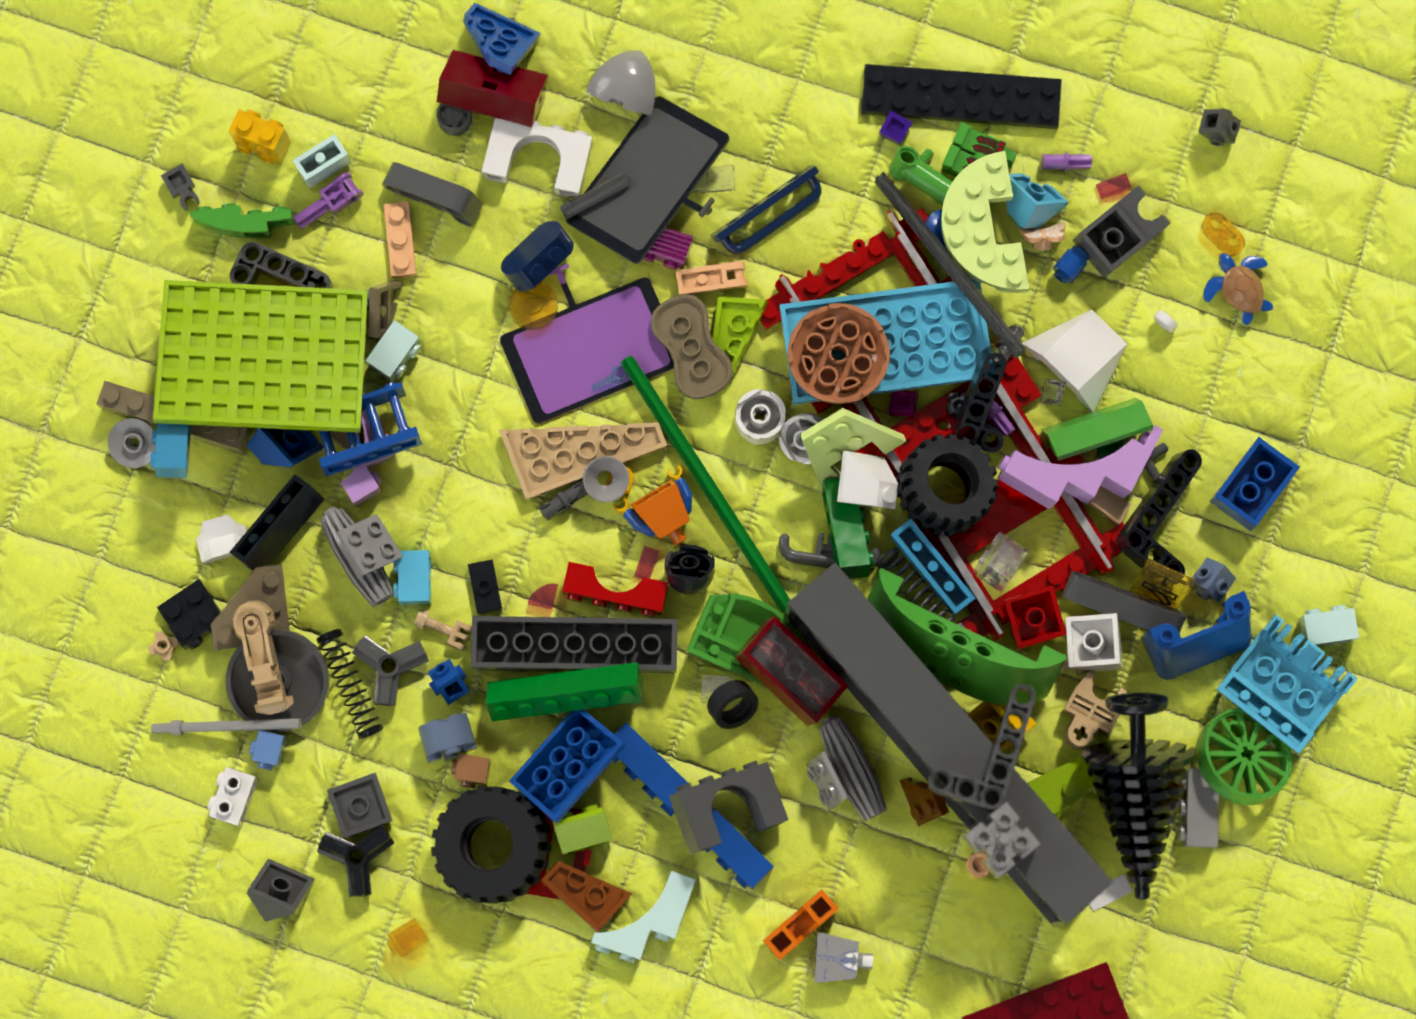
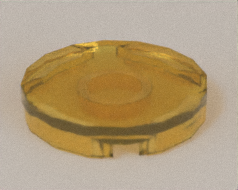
[508,282,558,330]

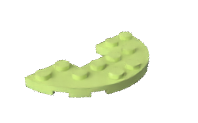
[941,151,1029,293]

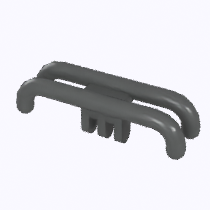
[779,533,880,571]

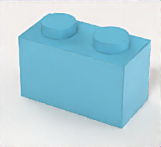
[394,550,431,605]

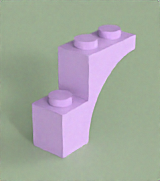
[340,409,395,507]

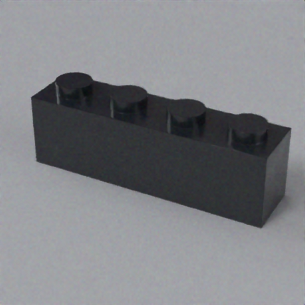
[230,474,325,571]

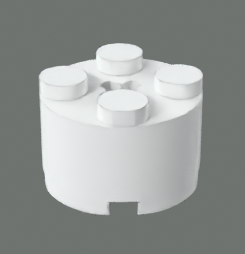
[735,389,786,445]

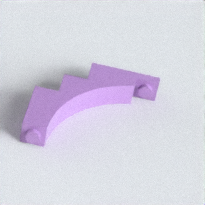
[997,425,1163,509]

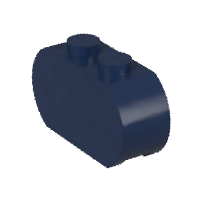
[501,221,574,291]

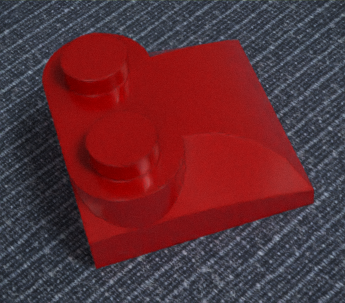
[1004,585,1067,649]

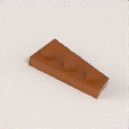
[540,861,632,932]

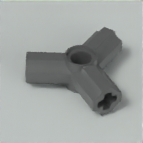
[352,635,429,706]

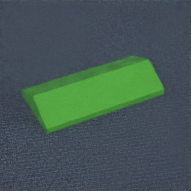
[1041,398,1154,461]

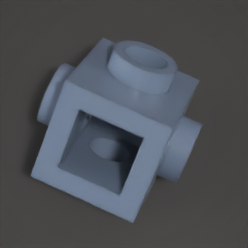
[1190,557,1236,603]

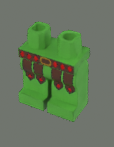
[941,122,1017,177]

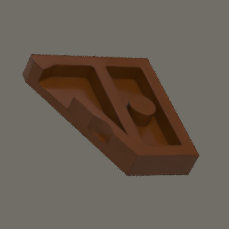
[900,777,950,826]

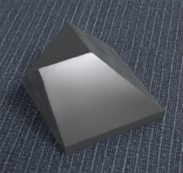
[247,859,315,922]

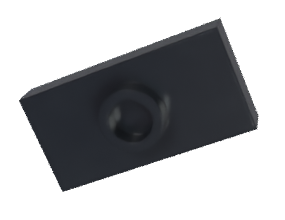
[468,559,503,615]

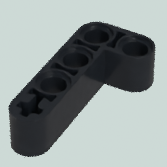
[954,346,1007,453]

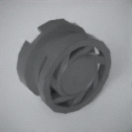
[436,103,472,136]

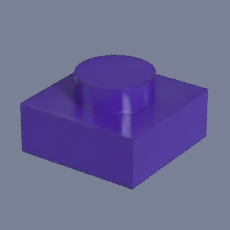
[879,111,912,146]

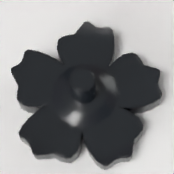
[945,391,976,419]

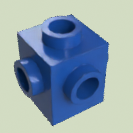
[428,659,470,705]

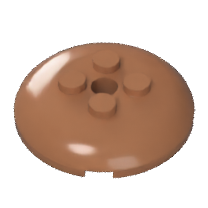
[788,303,890,404]

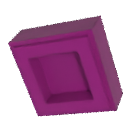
[888,390,919,417]

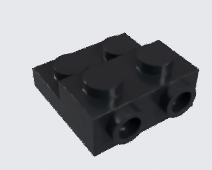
[157,579,221,650]

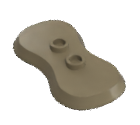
[651,294,732,399]

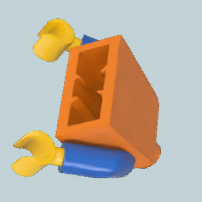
[613,465,692,545]

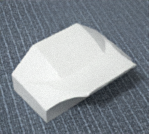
[196,515,247,564]

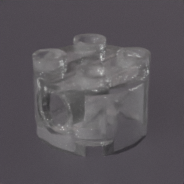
[972,532,1030,593]

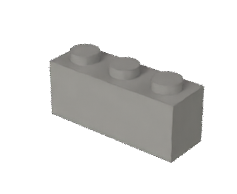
[1179,768,1219,849]

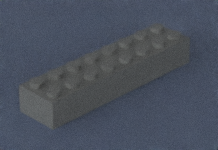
[471,616,678,674]

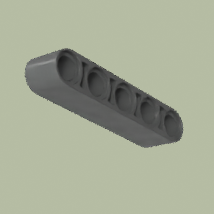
[1062,571,1187,634]

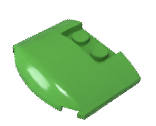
[686,593,802,688]

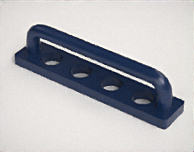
[710,165,822,254]

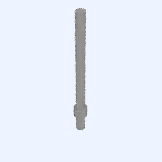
[151,718,302,736]

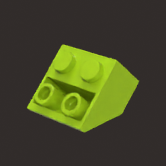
[553,805,613,856]

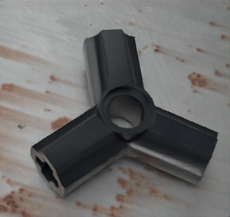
[317,825,395,897]

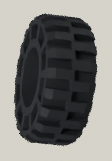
[431,786,552,904]

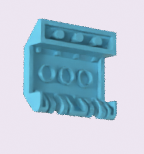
[1216,614,1358,754]

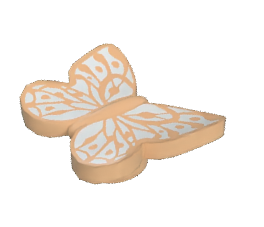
[1017,222,1065,250]

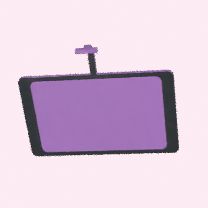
[500,263,674,424]

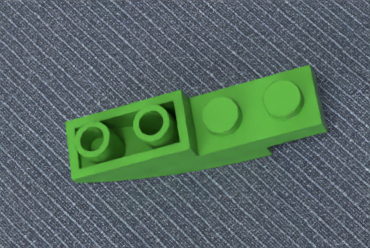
[190,203,295,238]

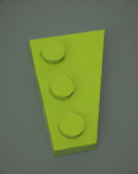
[1027,756,1094,819]

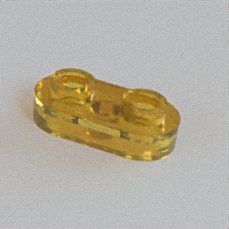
[1201,212,1245,256]

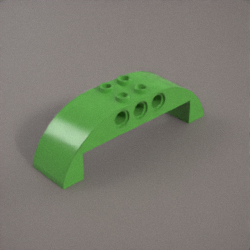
[867,568,1067,705]

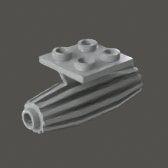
[321,507,403,607]
[806,715,887,821]

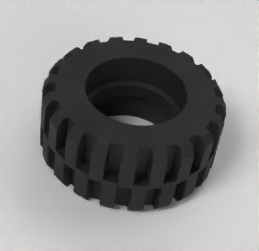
[896,434,998,536]

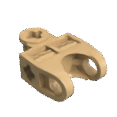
[1061,670,1127,749]

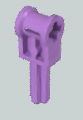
[294,172,364,229]

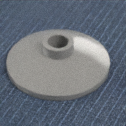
[108,418,156,468]

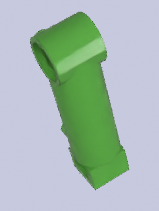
[889,146,953,205]

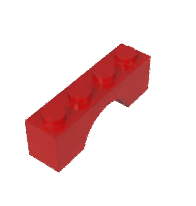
[562,562,669,618]

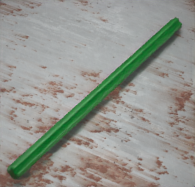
[621,356,791,612]

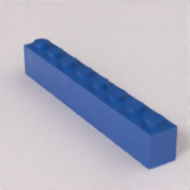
[613,722,774,889]

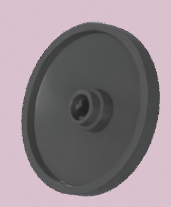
[226,629,329,732]

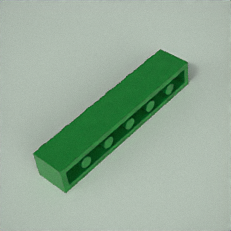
[486,662,643,722]

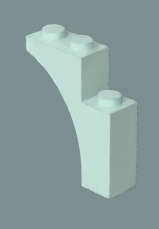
[591,871,696,963]

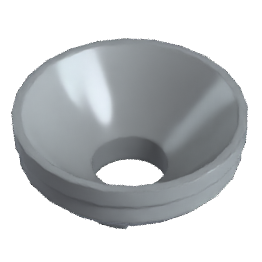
[583,456,629,502]

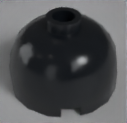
[665,545,715,594]

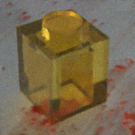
[387,918,429,957]

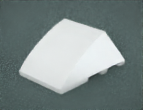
[1022,309,1127,412]

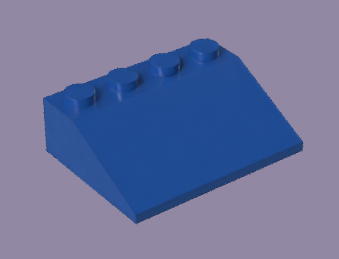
[509,710,626,823]

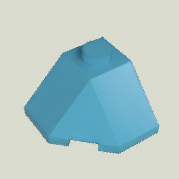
[1006,173,1069,229]

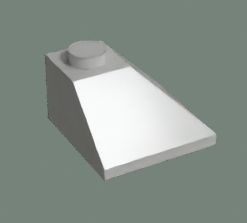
[837,451,898,509]
[1066,613,1123,671]

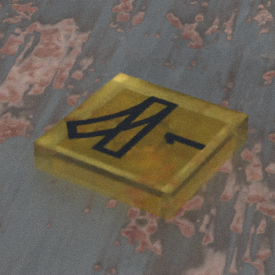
[1130,558,1195,610]

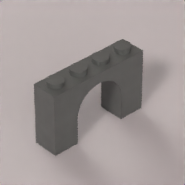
[669,761,789,855]

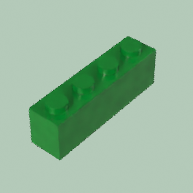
[822,478,874,579]

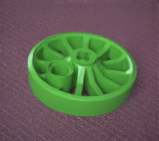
[1196,708,1292,805]

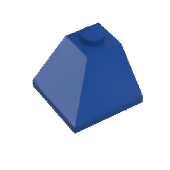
[246,428,324,467]

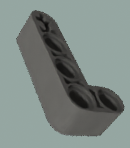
[382,162,483,227]
[229,242,334,289]

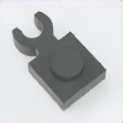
[161,164,200,211]

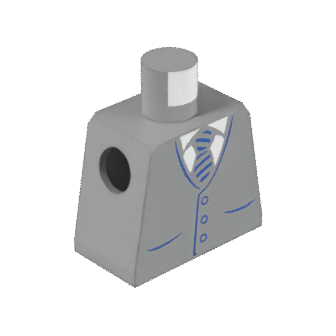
[814,932,873,983]

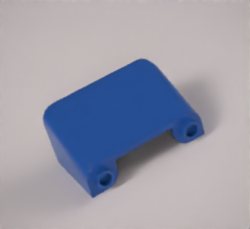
[1141,591,1252,680]

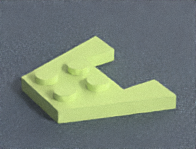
[801,408,906,490]

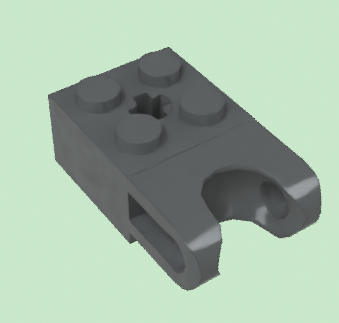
[1072,186,1170,278]

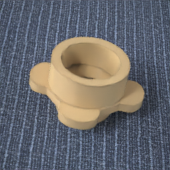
[148,631,178,661]

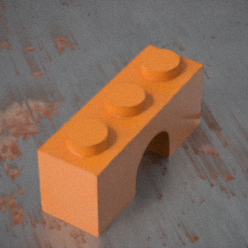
[763,889,839,961]

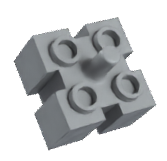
[963,802,1040,879]

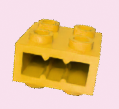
[228,109,291,164]

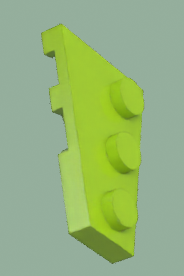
[712,297,768,373]

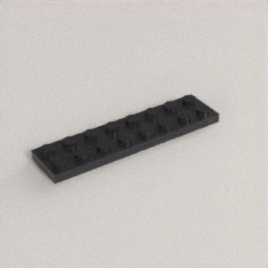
[861,64,1062,129]

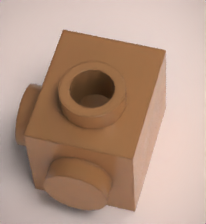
[451,754,491,788]

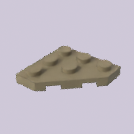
[210,564,289,650]

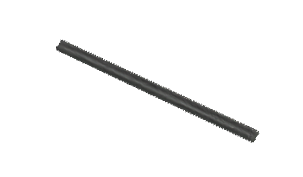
[874,172,1026,358]

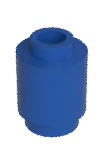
[1053,246,1089,284]

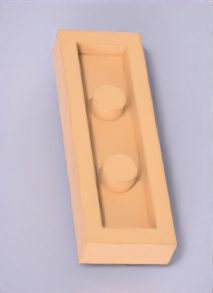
[384,201,417,279]

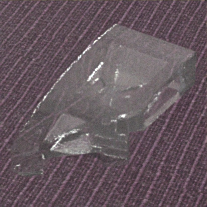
[692,164,735,193]

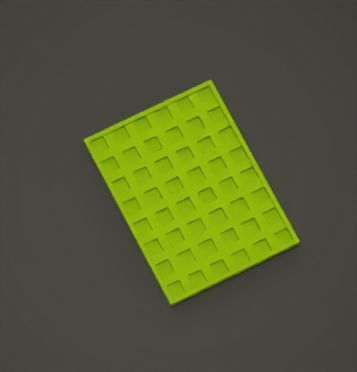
[153,280,368,433]

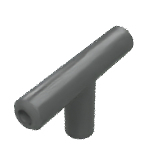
[1144,443,1168,482]

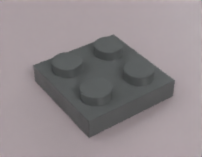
[327,773,393,839]

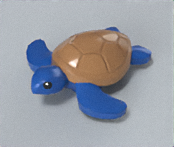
[1203,254,1273,325]

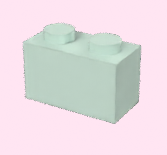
[292,134,351,189]
[365,320,421,382]
[1299,605,1359,646]

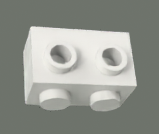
[207,767,259,827]

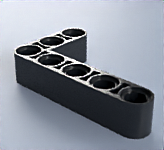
[1116,449,1202,584]

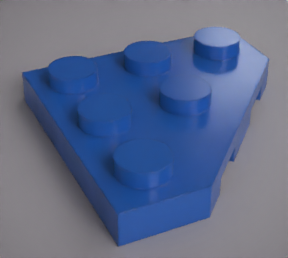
[463,3,541,75]

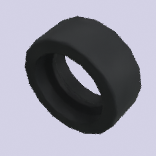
[707,680,759,729]

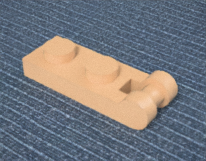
[676,261,748,295]

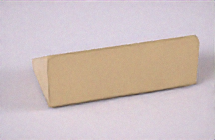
[1087,485,1131,525]

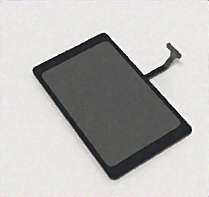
[566,96,730,264]

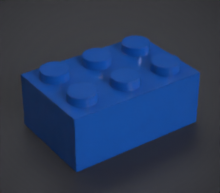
[1210,437,1300,531]

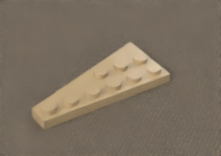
[499,422,667,501]

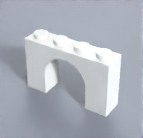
[482,118,593,199]

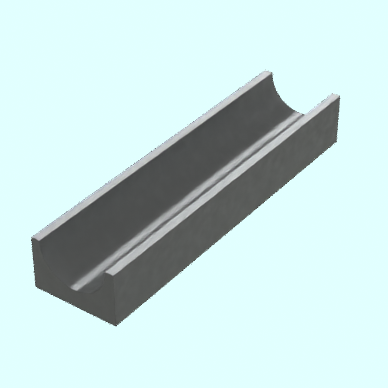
[785,563,1113,927]

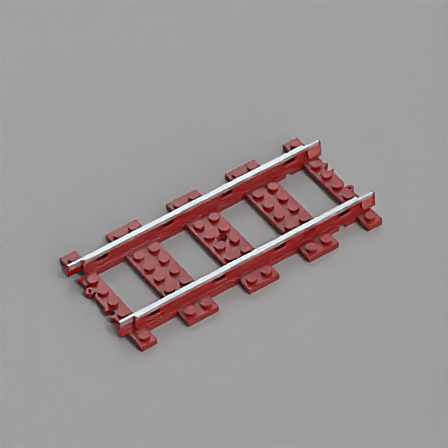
[760,208,1134,641]

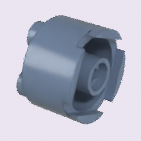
[418,713,477,763]

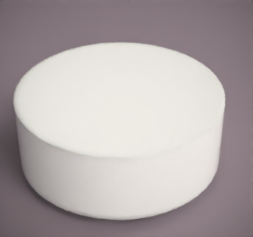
[1153,310,1178,333]

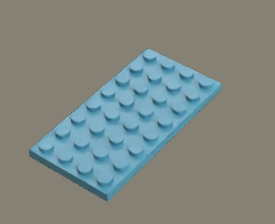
[780,279,993,405]

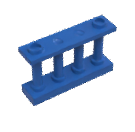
[319,382,423,477]

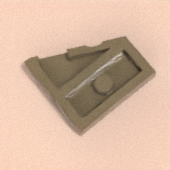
[367,280,403,338]

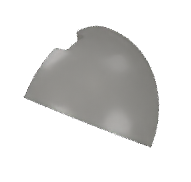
[586,50,655,115]

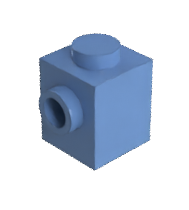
[249,730,287,771]

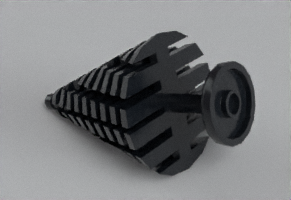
[1081,692,1196,900]

